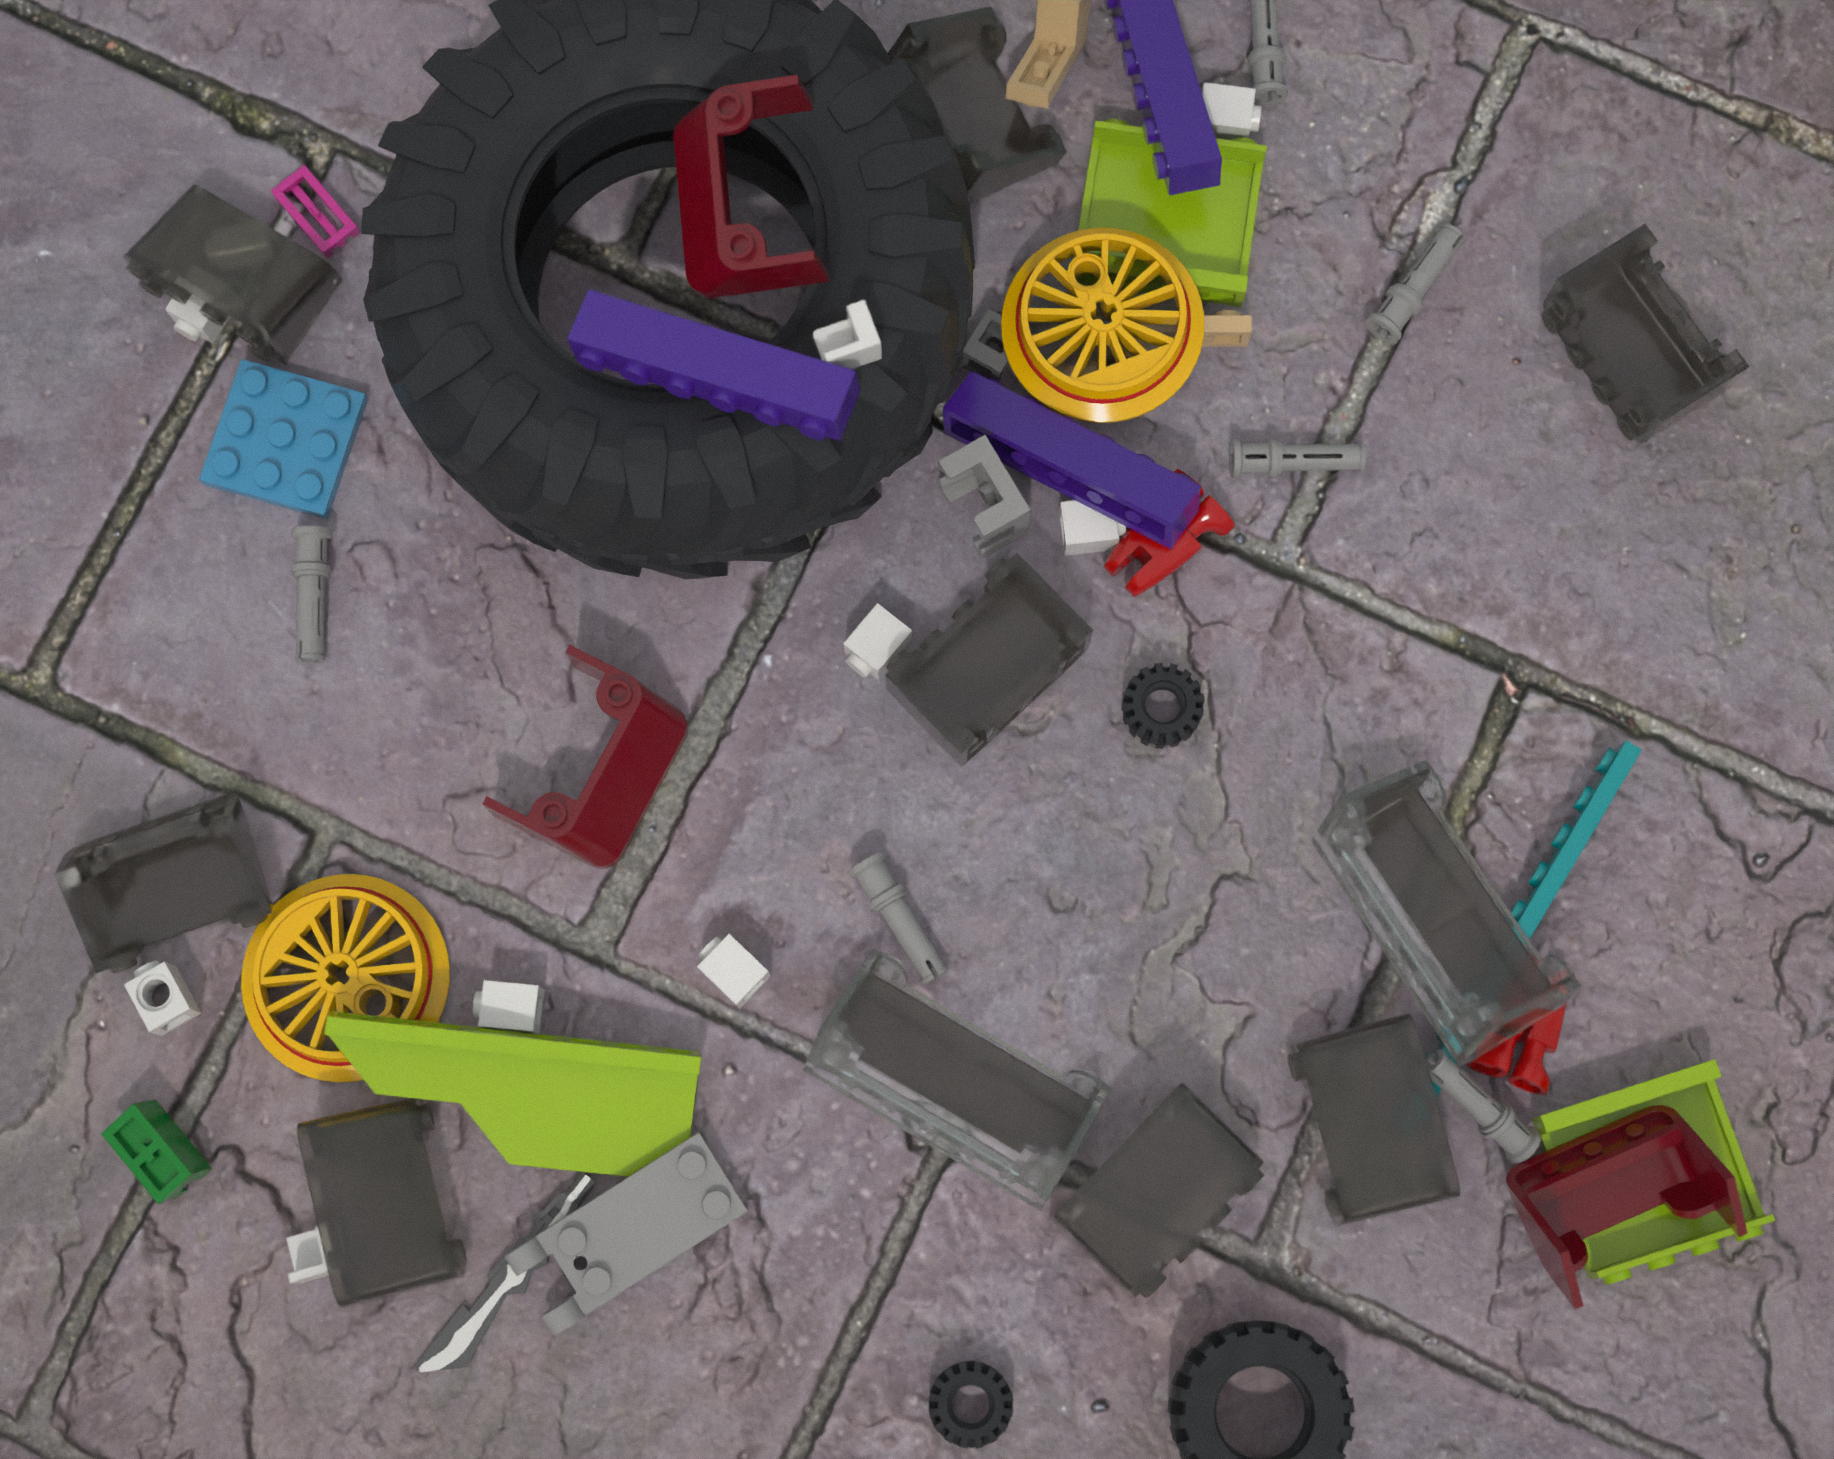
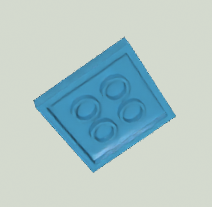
[199,359,369,520]

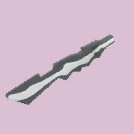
[415,1172,597,1372]

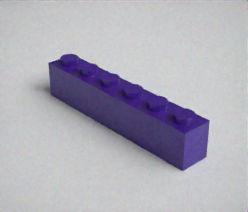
[1104,0,1222,196]
[567,289,860,441]
[943,371,1201,549]

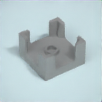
[938,435,1031,559]

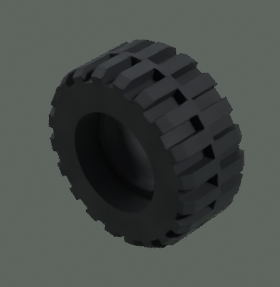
[1168,1320,1355,1459]

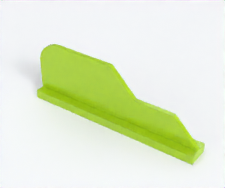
[324,1011,701,1177]

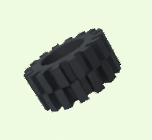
[1121,663,1205,749]
[929,1361,1013,1449]

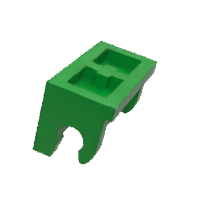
[101,1099,213,1205]

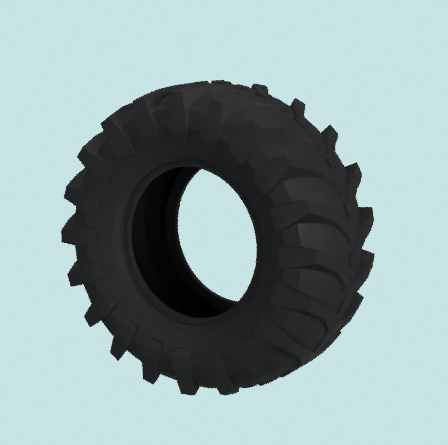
[361,0,975,580]

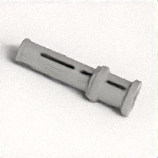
[1247,0,1288,105]
[1365,224,1465,344]
[1229,438,1366,478]
[291,526,332,663]
[848,851,949,985]
[1421,1049,1541,1164]

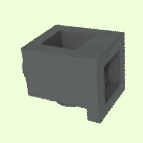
[961,308,1009,382]

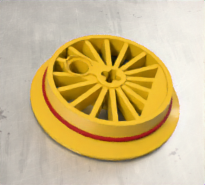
[1001,228,1205,423]
[241,874,450,1083]

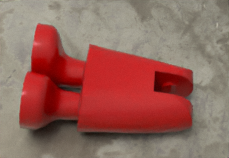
[1103,468,1235,598]
[1464,952,1570,1095]

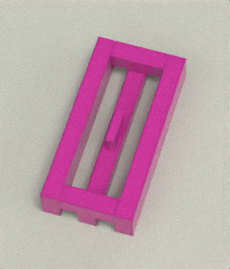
[271,165,360,259]

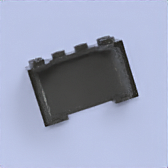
[123,185,343,365]

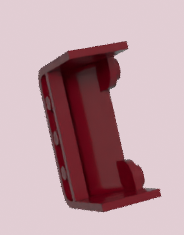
[674,75,830,298]
[482,645,688,869]
[1506,1105,1748,1310]

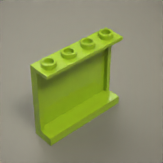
[1076,119,1267,308]
[1531,1059,1776,1285]

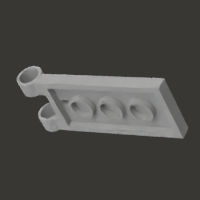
[504,1132,748,1336]

